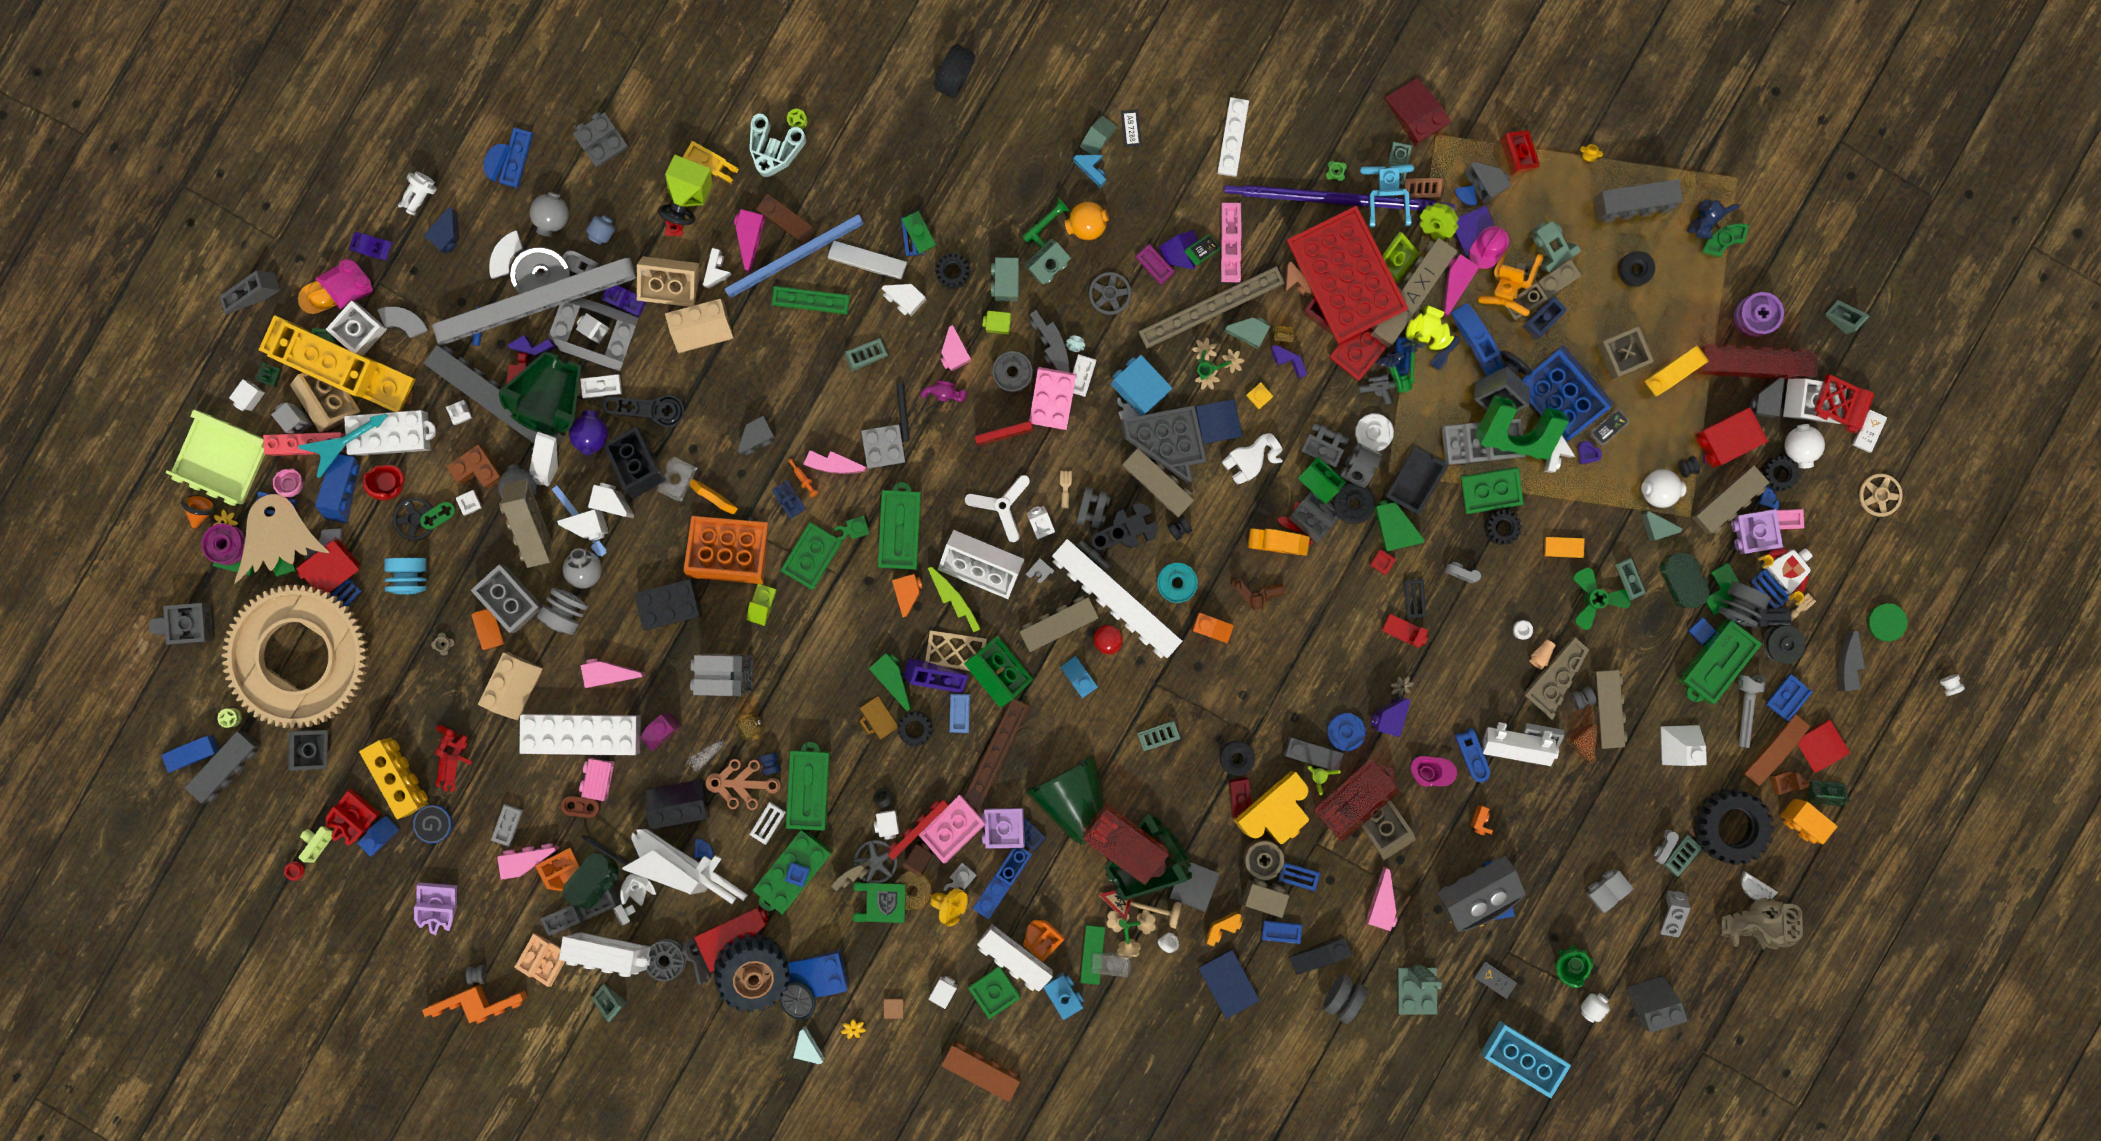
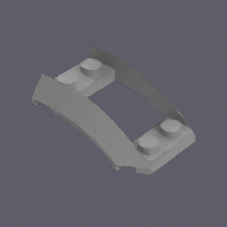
[548,297,639,372]

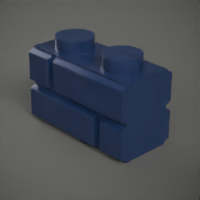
[1522,296,1567,340]

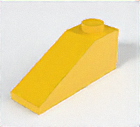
[1645,346,1709,397]

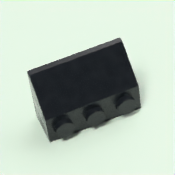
[646,779,710,830]

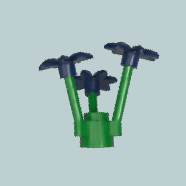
[1375,341,1426,393]

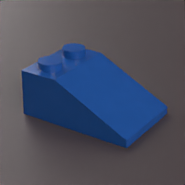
[788,950,849,997]

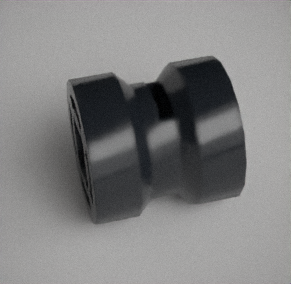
[1166,515,1193,541]

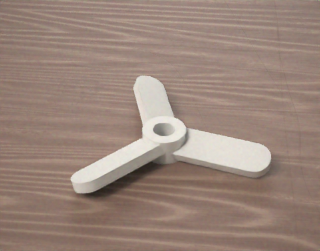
[965,475,1030,542]

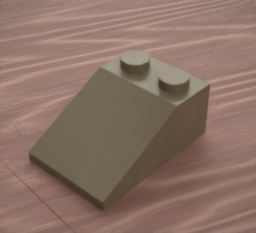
[1352,787,1416,861]

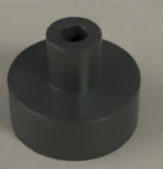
[873,788,894,808]

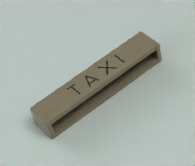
[1370,238,1457,348]

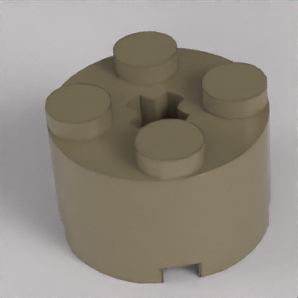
[1243,839,1284,880]

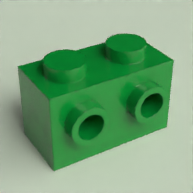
[1298,457,1346,504]

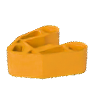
[1247,529,1310,556]

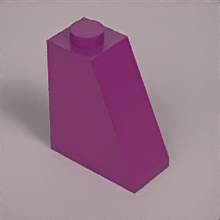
[640,712,682,752]

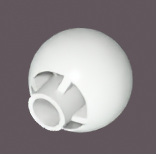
[1784,424,1825,468]
[1641,469,1686,508]

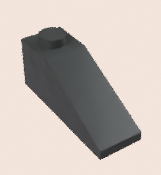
[220,270,280,314]
[1283,736,1344,770]

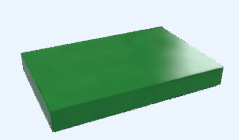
[1460,466,1524,514]
[780,522,843,590]

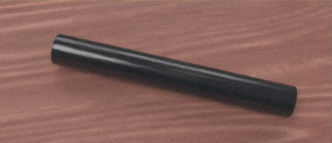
[896,384,910,442]

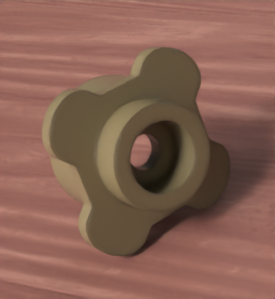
[1516,260,1538,281]
[431,633,455,655]

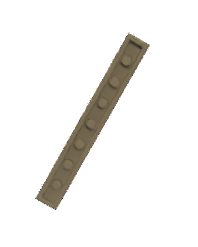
[1138,266,1285,349]

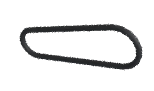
[582,835,630,866]

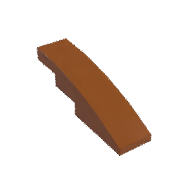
[1743,714,1810,787]

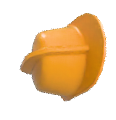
[298,281,337,314]

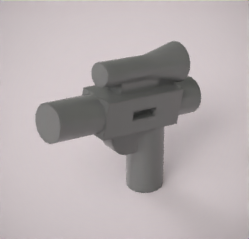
[1358,373,1395,405]

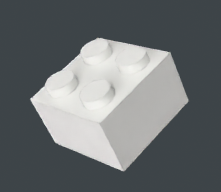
[326,301,387,355]

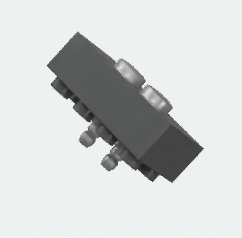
[1437,856,1526,932]

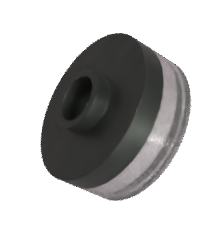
[1762,625,1806,664]

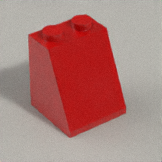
[1695,407,1769,468]

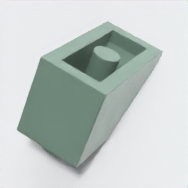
[1224,317,1270,349]

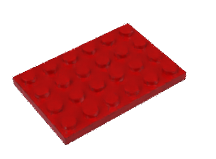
[1286,206,1408,344]

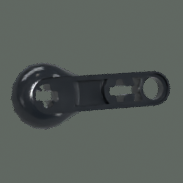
[602,395,684,427]

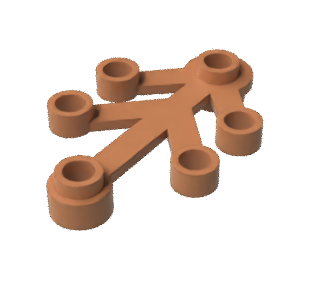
[706,759,781,810]

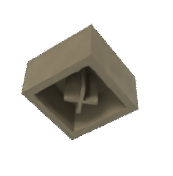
[1597,326,1654,379]
[1242,877,1289,918]

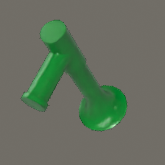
[1022,197,1070,249]

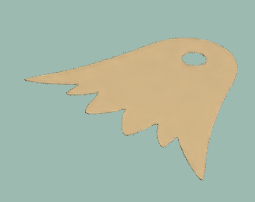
[234,494,329,584]

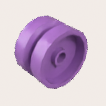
[1733,292,1784,338]

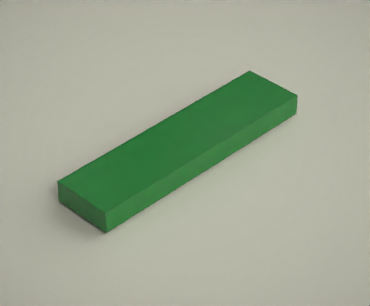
[771,286,850,315]

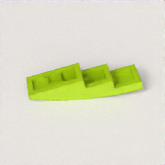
[928,567,981,632]

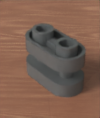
[1076,486,1111,529]

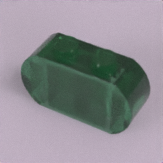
[1659,553,1709,608]
[563,853,619,909]

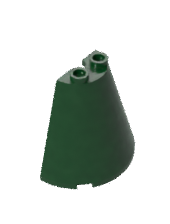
[499,351,581,435]
[1026,755,1107,845]
[1105,814,1192,901]

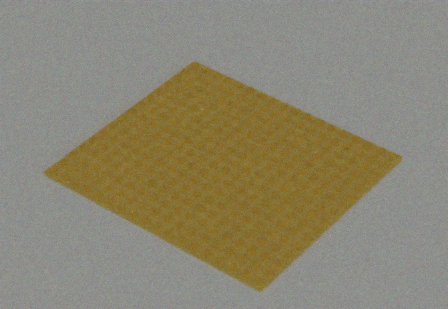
[1388,135,1738,517]

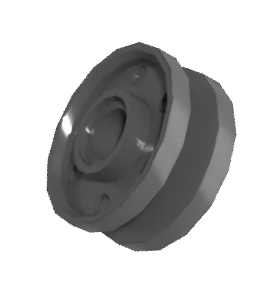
[992,351,1033,393]
[646,938,687,982]

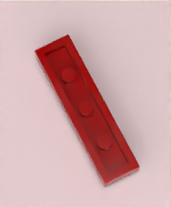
[888,800,949,860]

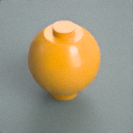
[1065,202,1109,240]

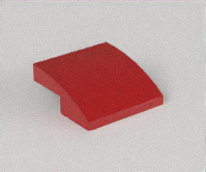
[1797,719,1850,773]

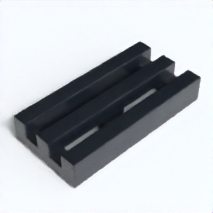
[1403,579,1426,619]

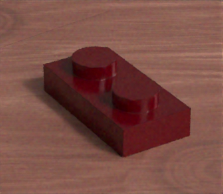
[1228,777,1251,819]

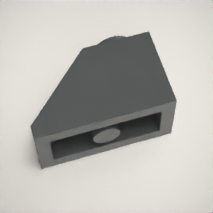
[1749,378,1784,418]

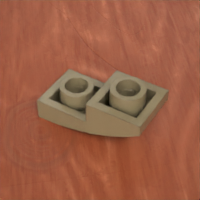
[831,860,871,891]

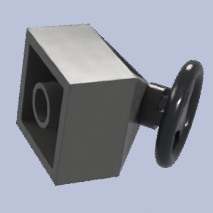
[1474,350,1532,411]

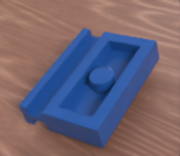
[1765,674,1813,722]

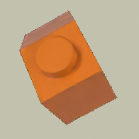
[892,574,923,617]
[1191,613,1234,643]

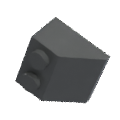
[1464,162,1511,204]
[288,729,328,771]

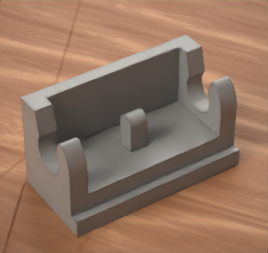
[1026,558,1054,583]

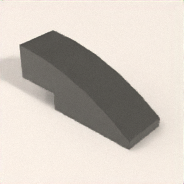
[1837,630,1865,692]

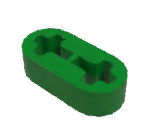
[420,502,455,530]

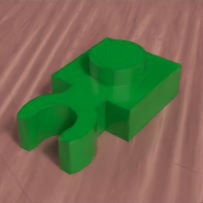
[833,516,870,541]

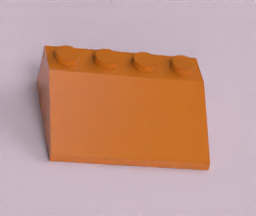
[684,516,768,584]

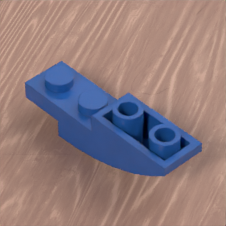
[1450,303,1504,377]
[972,848,1032,920]

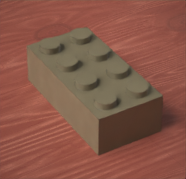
[499,479,552,568]

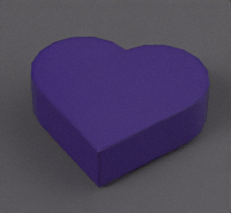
[1577,441,1602,464]

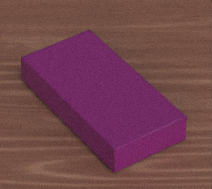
[1135,244,1175,285]

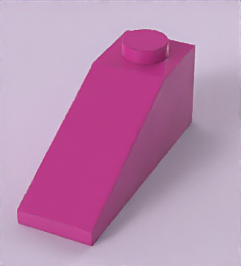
[734,209,765,273]
[1442,254,1479,318]

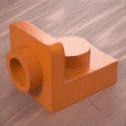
[1470,804,1493,836]

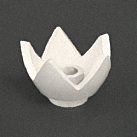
[621,873,656,906]

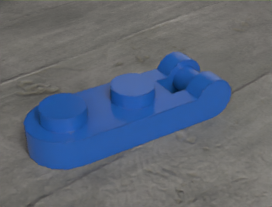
[1454,728,1490,782]

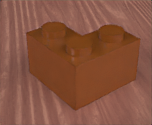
[446,445,503,489]

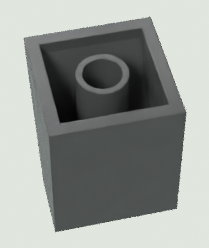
[1626,976,1688,1033]

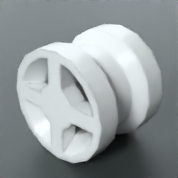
[1940,674,1965,696]

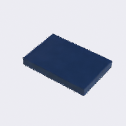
[1198,949,1260,1019]

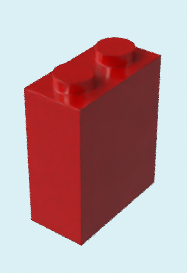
[296,537,362,594]

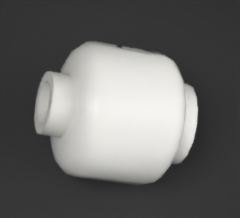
[1581,993,1610,1023]

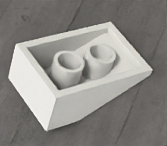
[1783,379,1847,424]

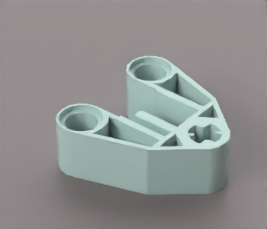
[750,114,806,177]

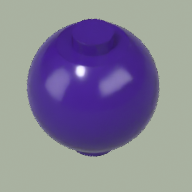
[569,411,608,455]

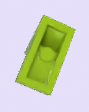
[746,584,777,626]

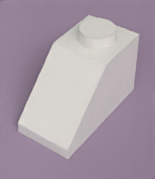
[576,313,609,344]

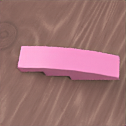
[1221,203,1241,282]

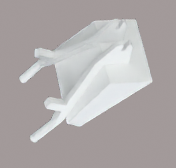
[622,829,748,904]

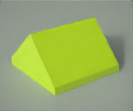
[1382,232,1420,284]

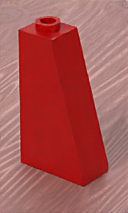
[694,906,769,973]

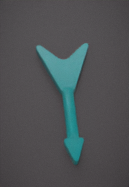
[298,414,388,478]

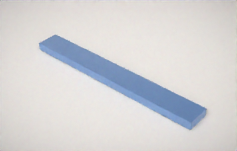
[725,214,864,297]

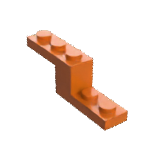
[422,984,527,1024]

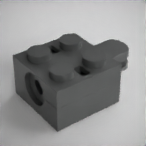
[149,603,214,645]

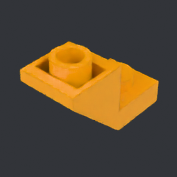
[1205,911,1243,946]

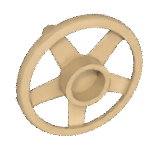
[1859,474,1903,517]

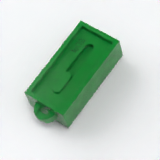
[878,482,922,570]
[1678,620,1762,705]
[786,741,831,830]
[752,829,833,915]

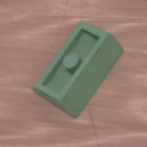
[1616,558,1646,600]

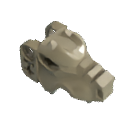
[1720,898,1803,949]

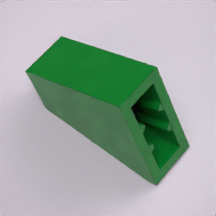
[1374,500,1425,552]

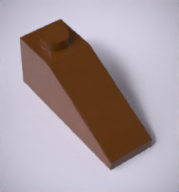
[756,194,817,244]

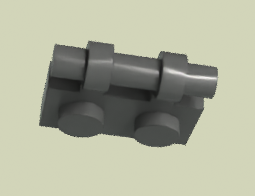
[1300,422,1349,468]

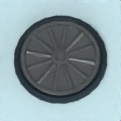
[780,981,816,1020]

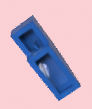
[161,735,219,773]

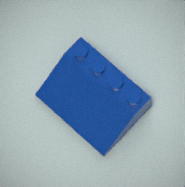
[1522,345,1614,443]

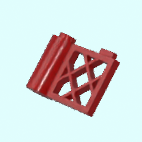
[1814,375,1875,433]

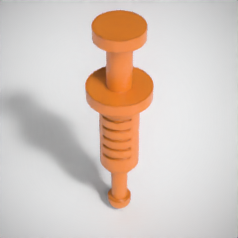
[788,459,819,498]

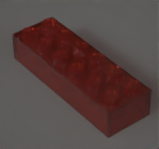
[1691,344,1818,380]

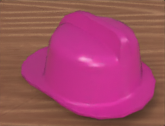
[1469,226,1509,269]
[1411,756,1457,787]

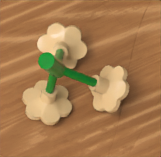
[1106,910,1156,959]

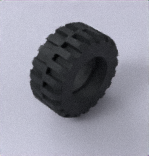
[1693,789,1774,865]

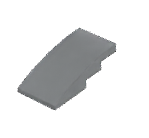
[1441,419,1525,465]

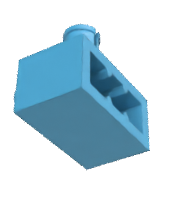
[1043,972,1084,1020]

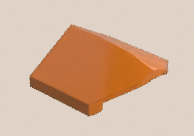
[535,848,581,891]
[1023,920,1065,962]

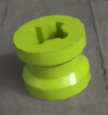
[787,109,808,130]

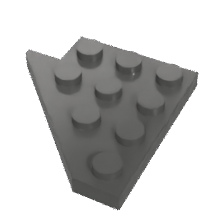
[1121,406,1207,483]

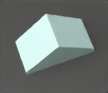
[793,1026,825,1064]

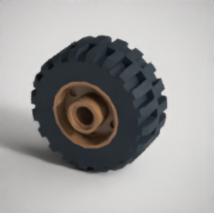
[714,934,790,1012]

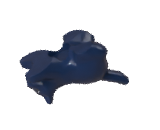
[1687,199,1740,239]

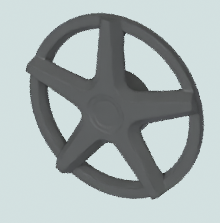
[1089,272,1132,315]
[854,840,897,883]

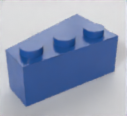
[315,454,360,524]

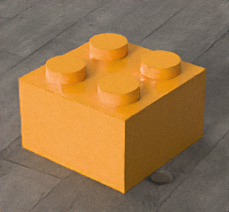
[1780,798,1838,844]

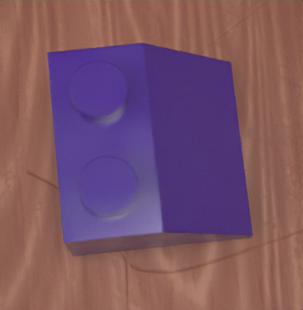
[1370,697,1411,737]

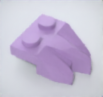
[414,882,457,935]

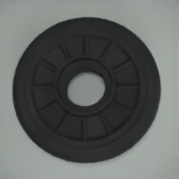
[1333,482,1375,524]

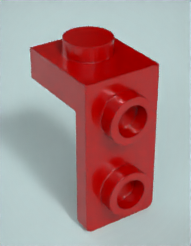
[1382,614,1429,648]

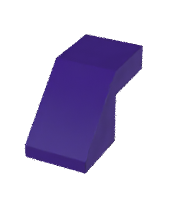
[349,232,392,260]
[508,336,556,357]
[1271,345,1307,379]

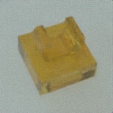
[1273,326,1294,348]

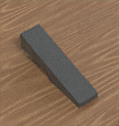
[541,886,622,936]

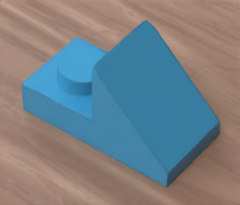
[1073,155,1106,188]
[1061,656,1098,698]

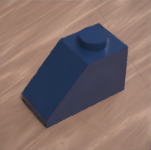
[424,207,459,254]

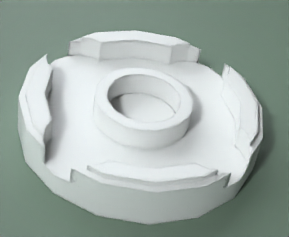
[1355,413,1394,452]

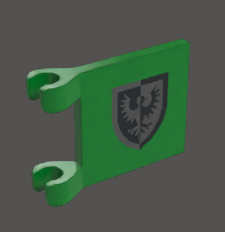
[853,882,906,923]

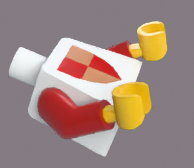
[1758,548,1812,605]

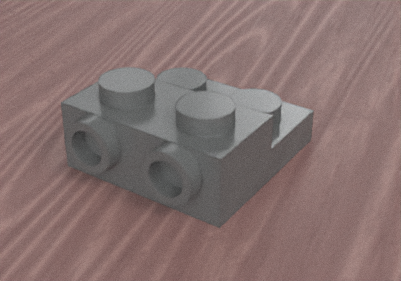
[573,112,629,168]

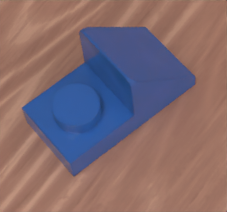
[357,816,400,857]

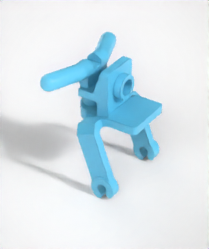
[1360,164,1414,227]

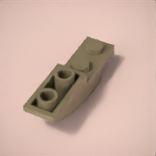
[1507,259,1582,320]

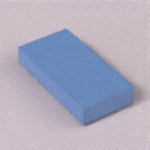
[950,694,970,733]

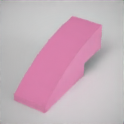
[804,451,867,474]

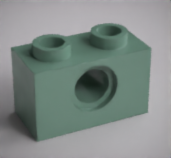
[1024,239,1071,285]

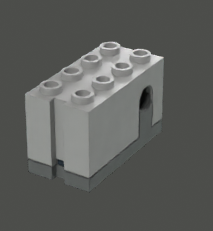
[690,653,753,696]

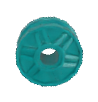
[1157,563,1198,603]

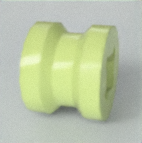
[218,708,243,728]

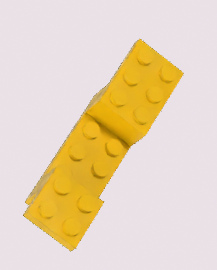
[259,315,416,412]

